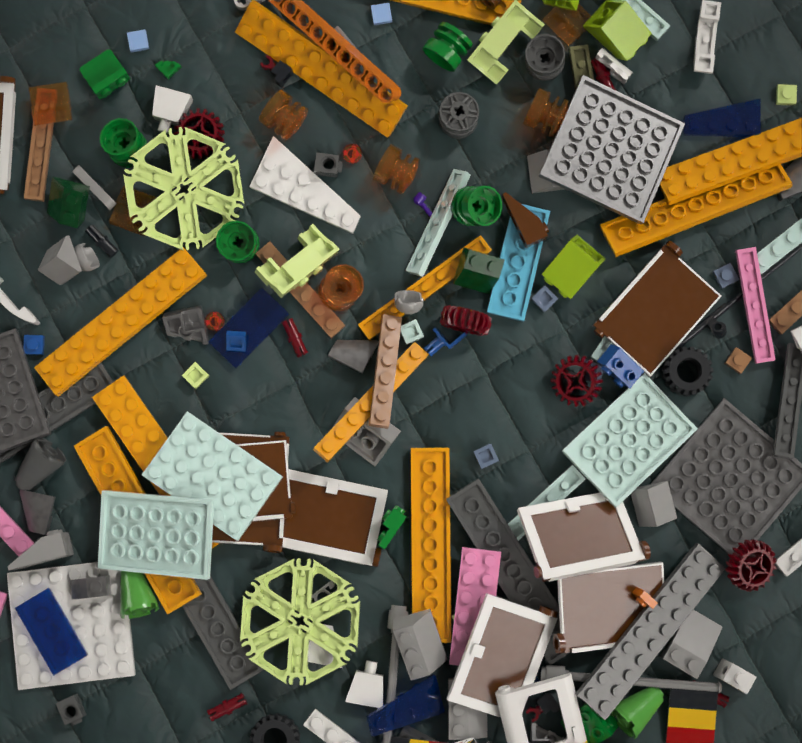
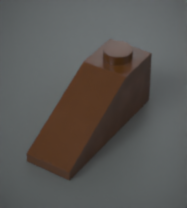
[501,192,549,248]

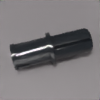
[85,225,119,258]

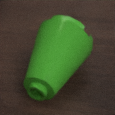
[120,571,159,619]
[610,687,664,739]

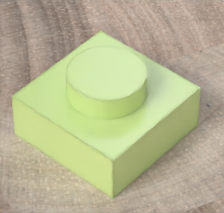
[776,84,797,105]
[182,362,209,389]

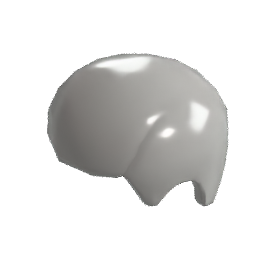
[74,243,100,272]
[395,290,424,315]

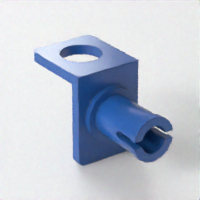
[424,327,468,357]

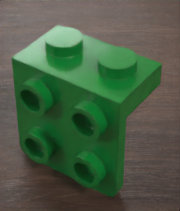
[80,49,131,100]
[560,704,619,743]

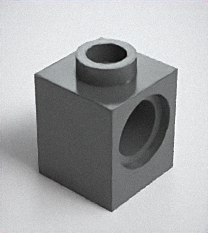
[314,152,343,178]
[56,693,87,726]

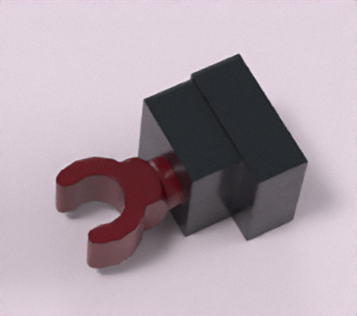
[260,55,294,88]
[526,690,560,722]

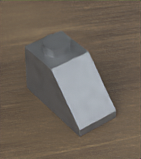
[70,575,111,599]

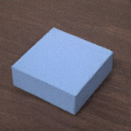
[371,3,392,25]
[127,29,149,53]

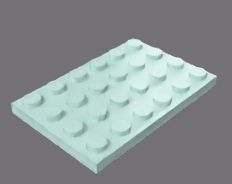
[562,373,698,508]
[142,411,283,541]
[98,490,214,580]

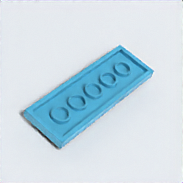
[487,204,550,322]

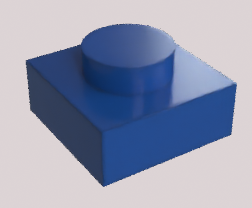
[226,331,246,352]
[23,335,45,355]

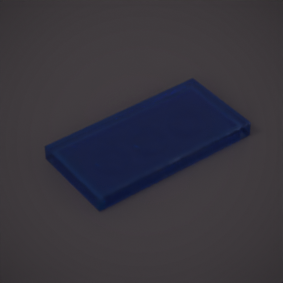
[208,288,290,368]
[15,588,89,676]

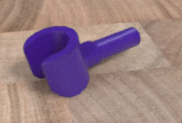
[414,192,432,217]

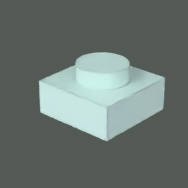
[400,319,424,345]

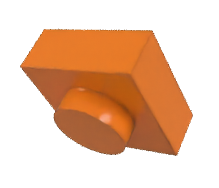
[632,587,658,609]

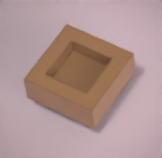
[724,347,752,374]

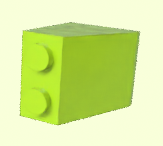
[583,0,652,61]
[541,235,606,299]

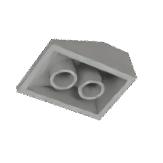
[8,530,74,570]
[660,609,722,679]

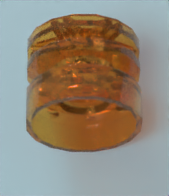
[523,88,569,137]
[259,89,309,141]
[373,144,420,195]
[318,264,364,311]

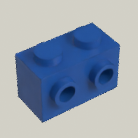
[597,344,644,389]

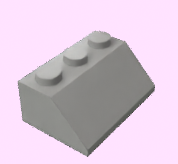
[332,397,401,466]
[393,609,447,680]
[448,678,487,740]

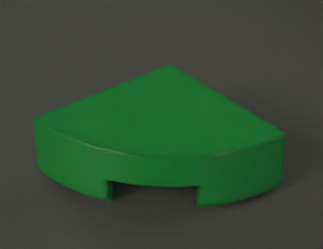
[155,61,182,80]

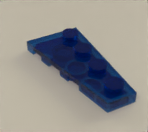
[684,98,761,137]
[366,674,445,736]

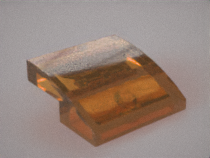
[542,3,591,46]
[29,82,72,126]
[109,186,157,236]

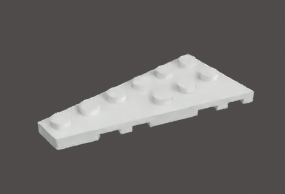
[249,136,361,234]

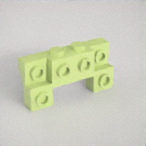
[467,0,545,85]
[255,224,339,298]

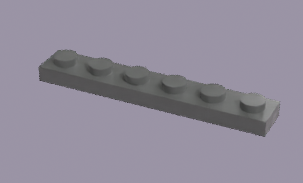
[773,343,802,459]

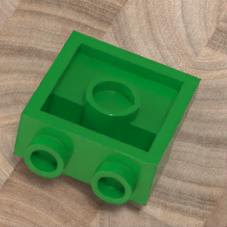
[377,505,406,549]

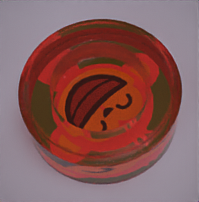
[343,143,362,163]
[205,312,225,331]

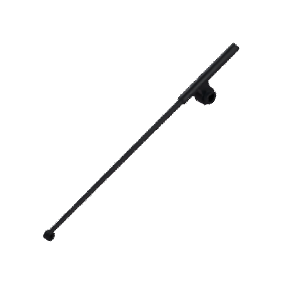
[675,244,802,350]

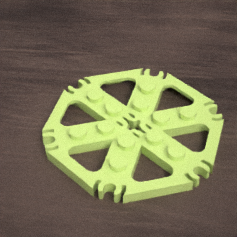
[123,127,244,250]
[240,558,360,685]

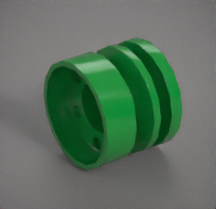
[422,22,473,72]
[100,118,147,168]
[452,186,502,226]
[216,221,260,263]

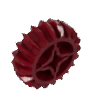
[173,108,225,160]
[440,306,492,336]
[551,354,603,407]
[725,539,777,592]

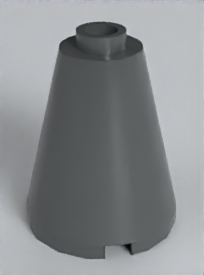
[15,438,66,491]

